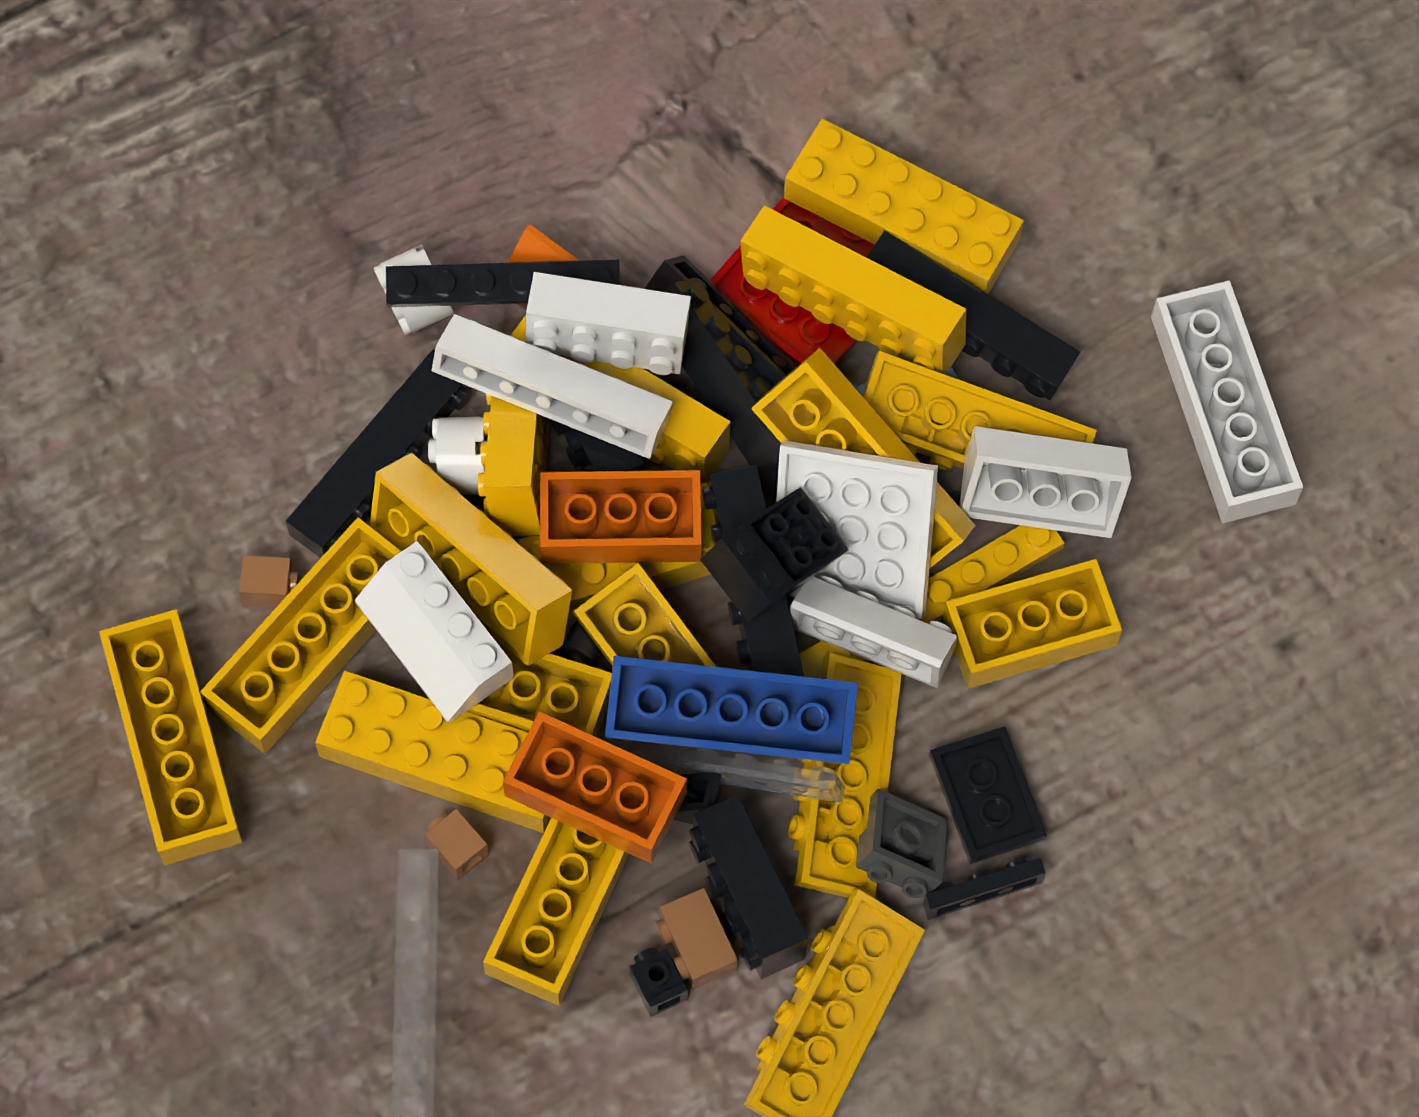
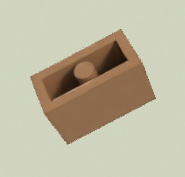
[655,888,738,990]

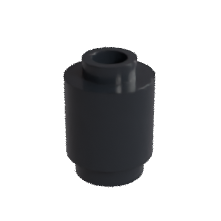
[560,619,602,667]

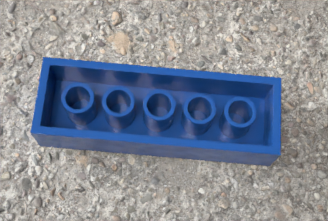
[605,656,858,764]

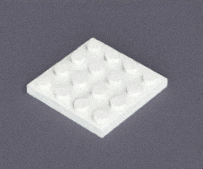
[776,441,938,619]

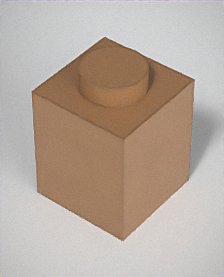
[239,555,300,608]
[425,809,489,881]

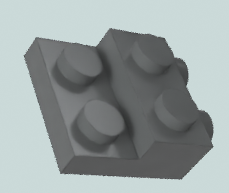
[856,789,948,898]

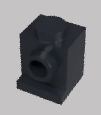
[629,947,688,1017]

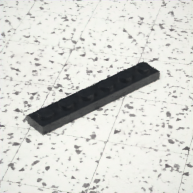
[386,259,620,308]

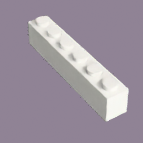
[431,314,673,459]

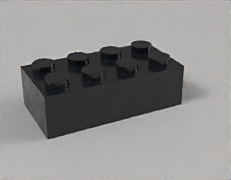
[689,794,808,979]

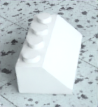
[959,426,1132,538]
[355,541,514,724]
[790,576,957,688]

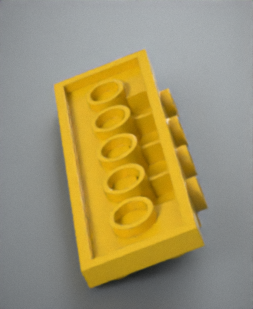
[862,351,1097,471]
[788,653,902,898]
[744,889,925,1117]

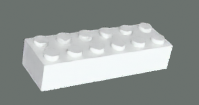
[1151,280,1303,523]

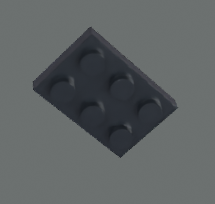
[929,726,1047,864]

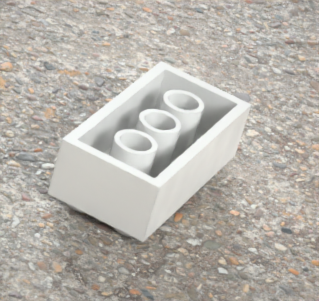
[525,272,691,375]

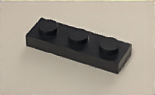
[923,857,1046,920]

